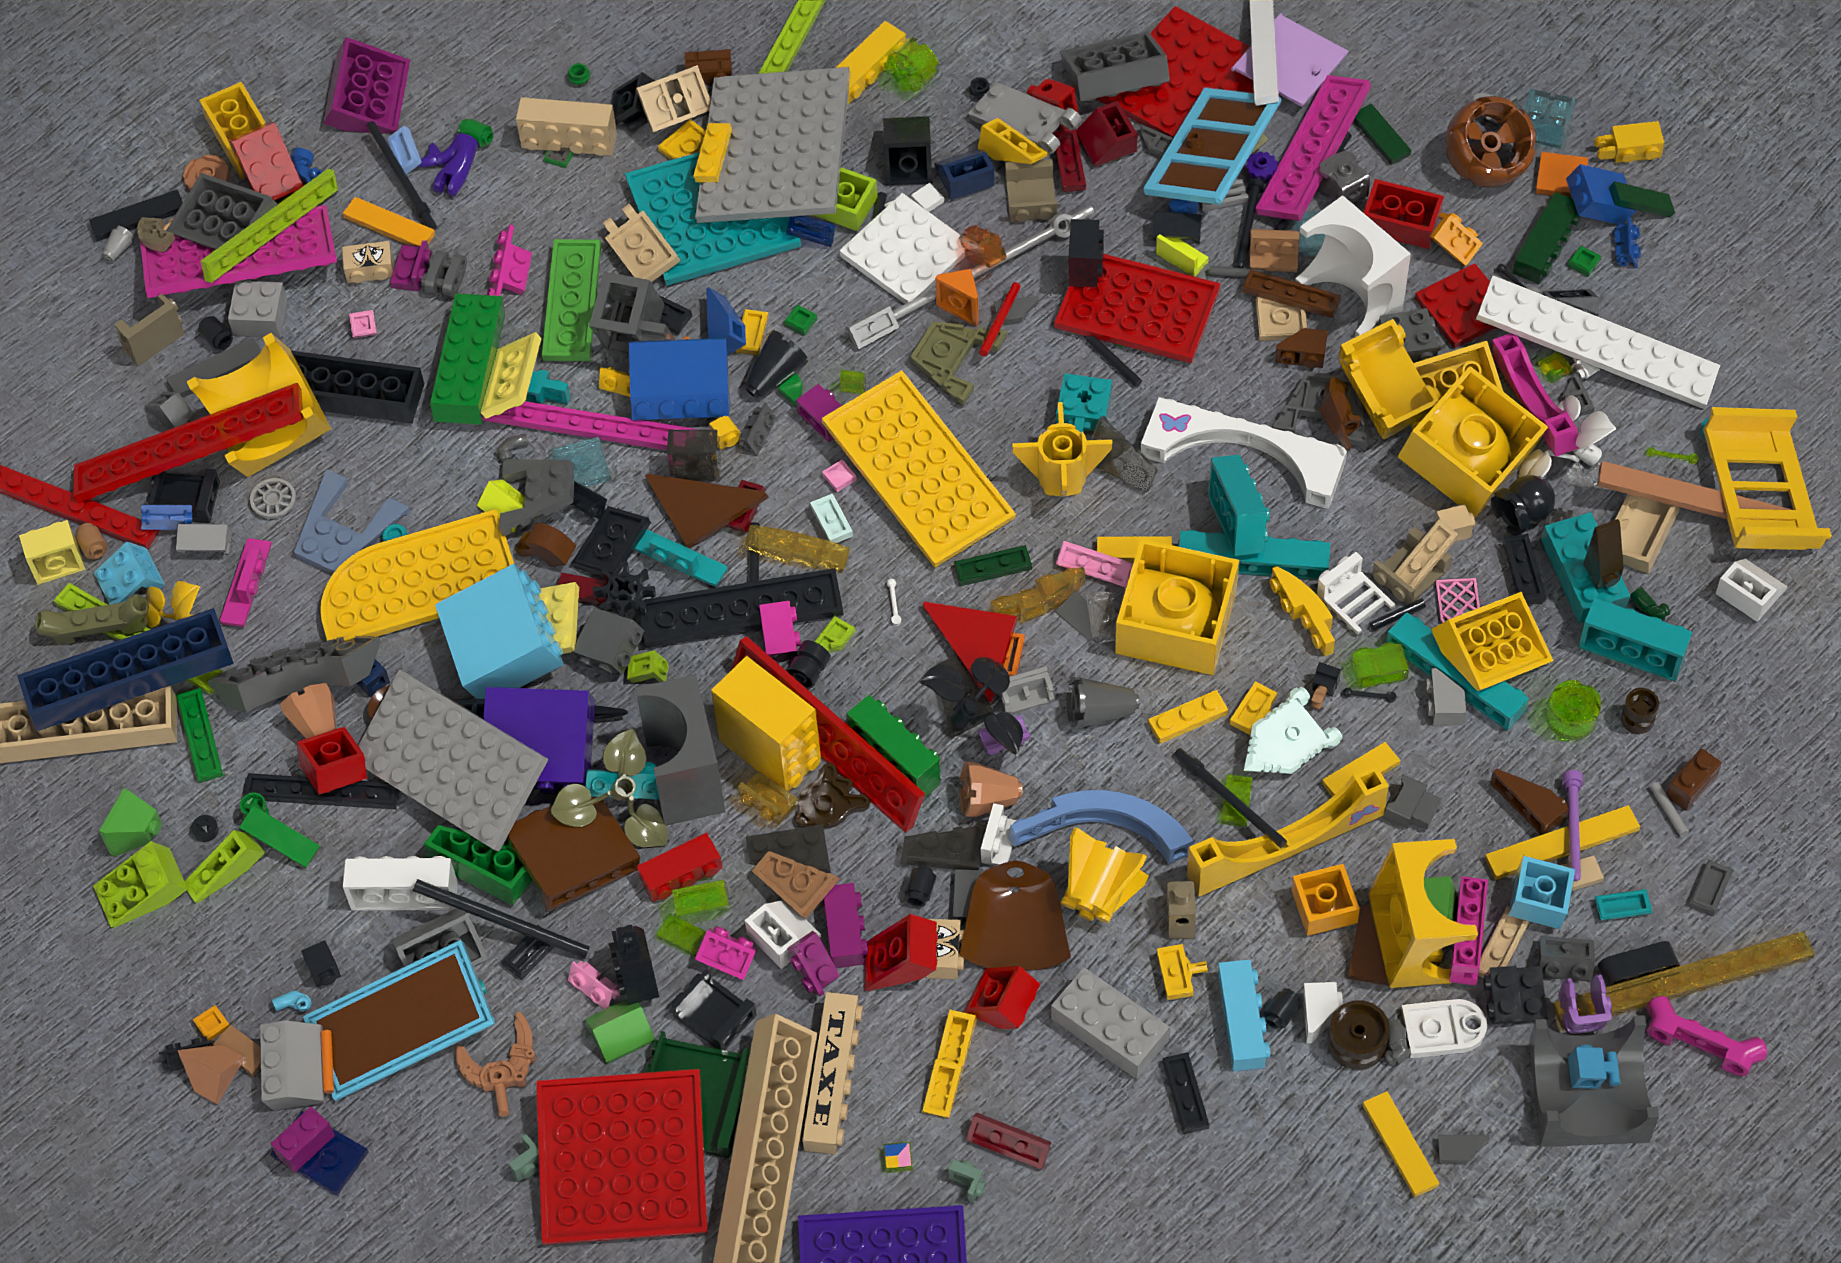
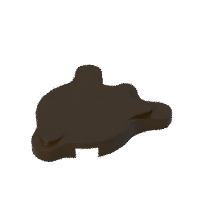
[796,763,870,829]

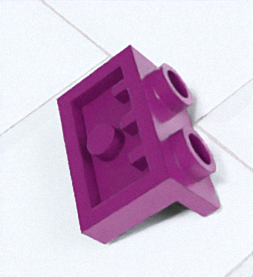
[390,240,432,292]
[787,931,840,996]

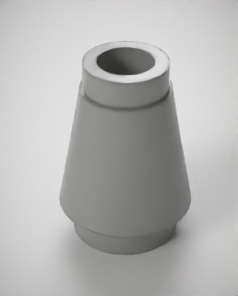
[102,226,134,262]

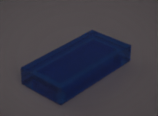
[786,216,836,247]

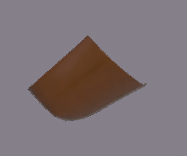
[959,860,1071,970]

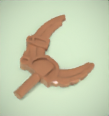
[455,1011,536,1117]

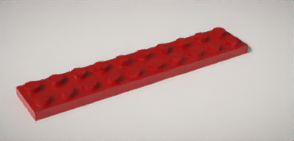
[73,382,303,503]
[731,636,925,833]

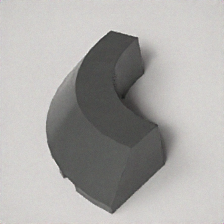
[207,636,381,713]

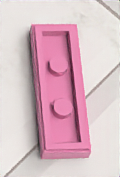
[1056,541,1133,587]

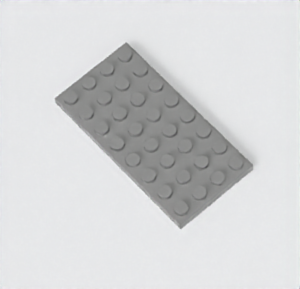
[358,670,548,851]

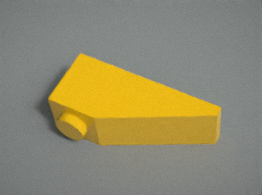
[978,118,1048,164]

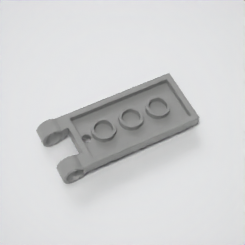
[968,82,1082,154]

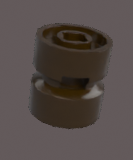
[1621,687,1660,734]

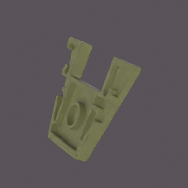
[910,321,1007,406]

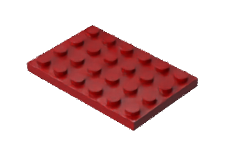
[1054,254,1221,363]

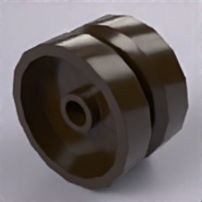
[1328,1000,1390,1070]

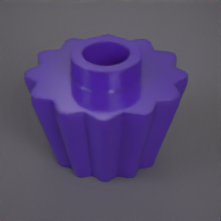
[1246,151,1278,183]

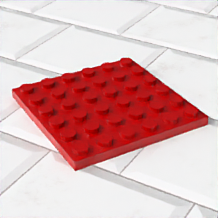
[1096,6,1254,138]
[536,1069,708,1245]

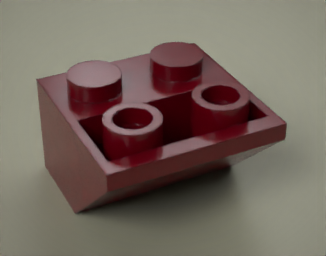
[1076,101,1138,167]

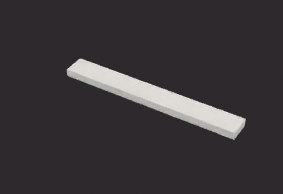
[1250,0,1279,105]

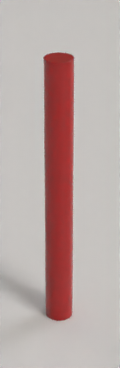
[979,282,1021,357]

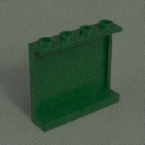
[645,1031,751,1158]

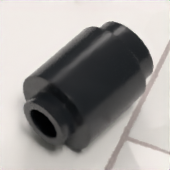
[198,316,233,350]
[905,866,937,907]
[1263,988,1301,1029]

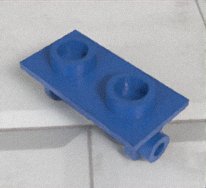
[1614,216,1641,268]
[142,505,192,530]

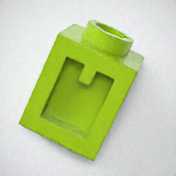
[627,650,669,683]

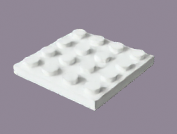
[839,193,973,304]

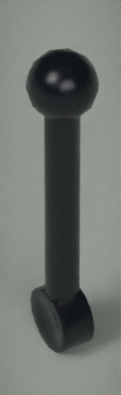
[1343,687,1397,703]

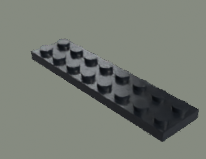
[639,568,844,648]

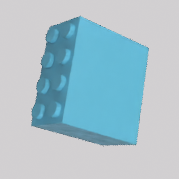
[435,564,564,699]

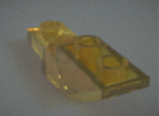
[990,567,1085,623]

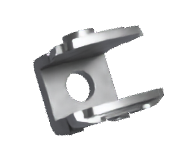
[1317,151,1370,203]

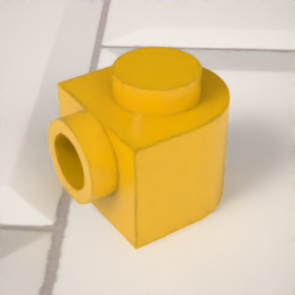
[708,416,741,450]

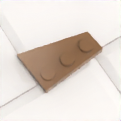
[752,851,840,919]

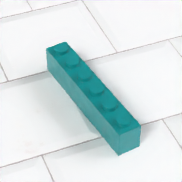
[1179,530,1330,580]
[1386,612,1529,731]

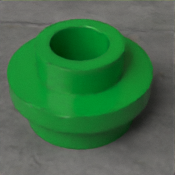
[567,63,590,85]

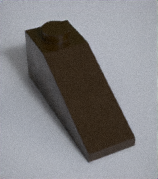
[1583,519,1624,589]

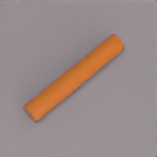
[321,1030,334,1094]

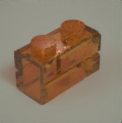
[959,225,1007,268]

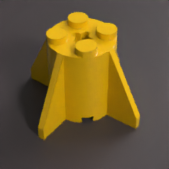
[1013,402,1112,496]
[1061,827,1149,923]

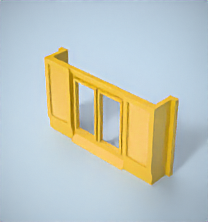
[1703,407,1832,550]

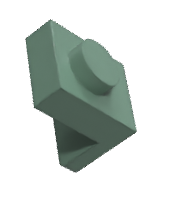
[509,1134,539,1182]
[949,1160,986,1204]

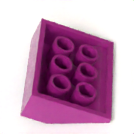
[323,37,410,134]

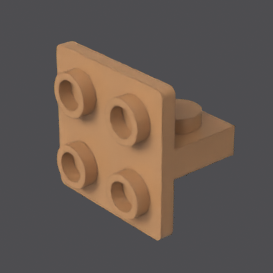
[1250,229,1299,272]

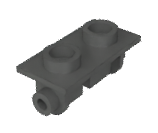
[738,403,777,456]

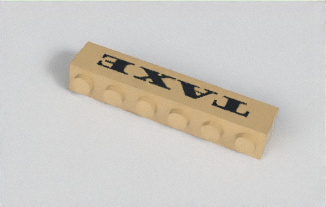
[803,992,863,1155]

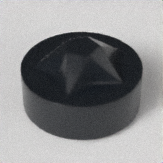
[191,815,219,842]

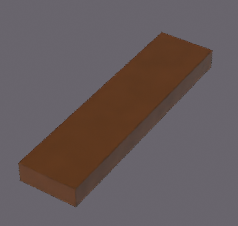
[1242,269,1341,318]

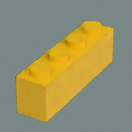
[836,21,907,105]

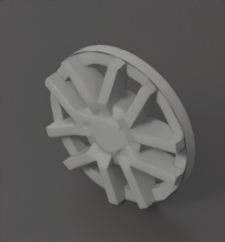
[250,478,297,520]

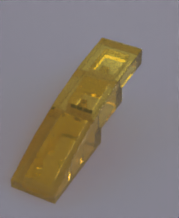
[744,525,850,573]

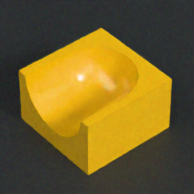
[1398,366,1548,518]
[1115,539,1239,676]

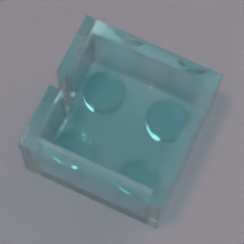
[1524,89,1576,150]

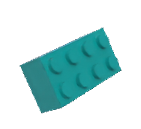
[1208,454,1270,556]
[1541,512,1630,624]
[1578,598,1693,682]

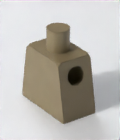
[1166,881,1196,940]

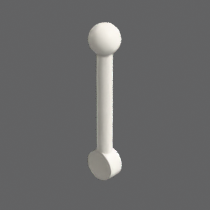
[887,578,901,626]

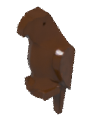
[1320,377,1361,451]

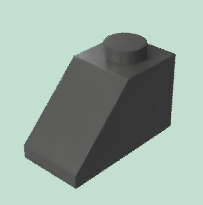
[145,392,195,429]

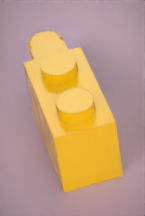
[1594,121,1664,163]

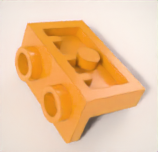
[1429,212,1483,266]

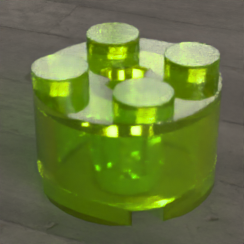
[884,38,939,92]
[1546,680,1601,741]

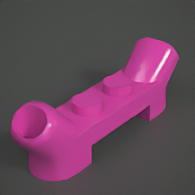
[1646,996,1767,1076]

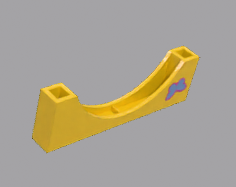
[1187,765,1389,897]

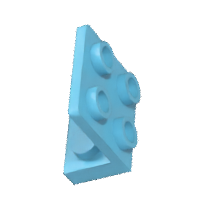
[94,542,165,604]

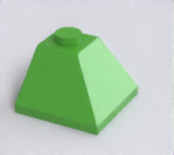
[99,788,162,857]

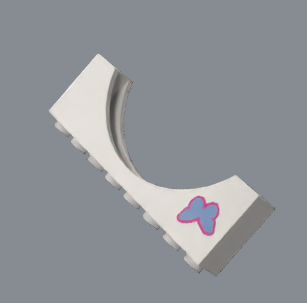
[1141,397,1347,509]

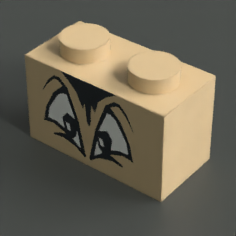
[342,241,394,283]
[926,919,965,979]

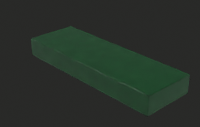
[1354,103,1411,165]
[1609,181,1675,218]
[954,545,1032,587]

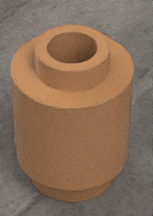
[75,523,108,559]

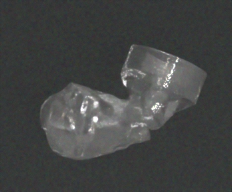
[1561,462,1600,489]

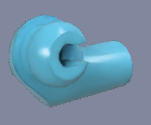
[272,990,312,1012]

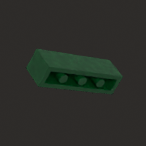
[1513,192,1582,284]

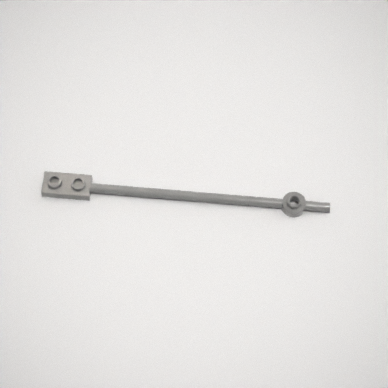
[846,205,1095,349]

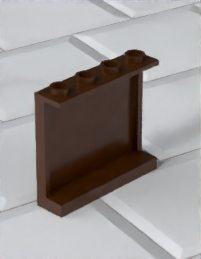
[503,796,640,912]

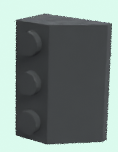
[390,908,488,968]

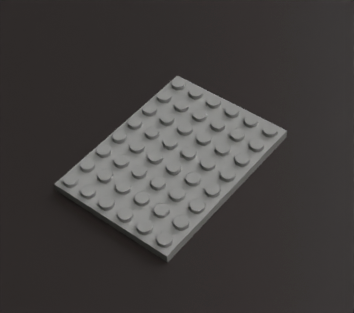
[696,67,851,223]

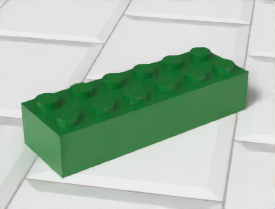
[430,293,506,425]

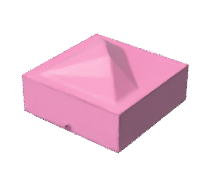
[349,310,377,338]
[822,460,857,492]

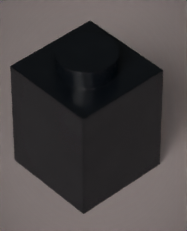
[301,940,341,988]

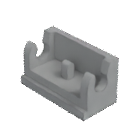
[176,524,232,554]
[999,667,1055,714]

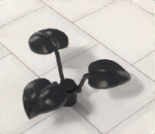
[920,657,1023,755]

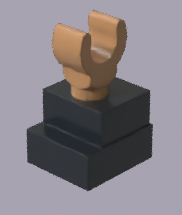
[1311,662,1341,710]

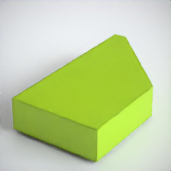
[814,616,856,652]

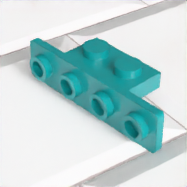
[634,529,728,587]
[585,762,660,800]

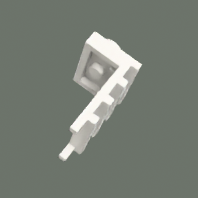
[1317,552,1395,635]

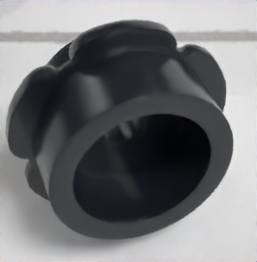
[968,77,990,99]

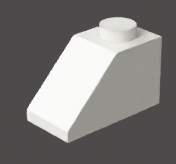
[1303,982,1343,1043]

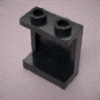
[146,468,220,523]
[672,969,757,1050]

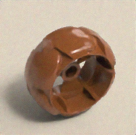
[1445,96,1536,188]

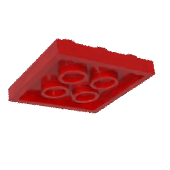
[1414,263,1497,349]

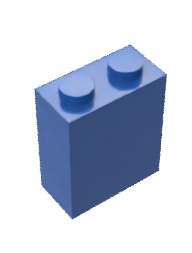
[1566,164,1637,224]

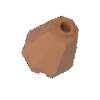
[280,683,337,739]
[959,762,1023,817]

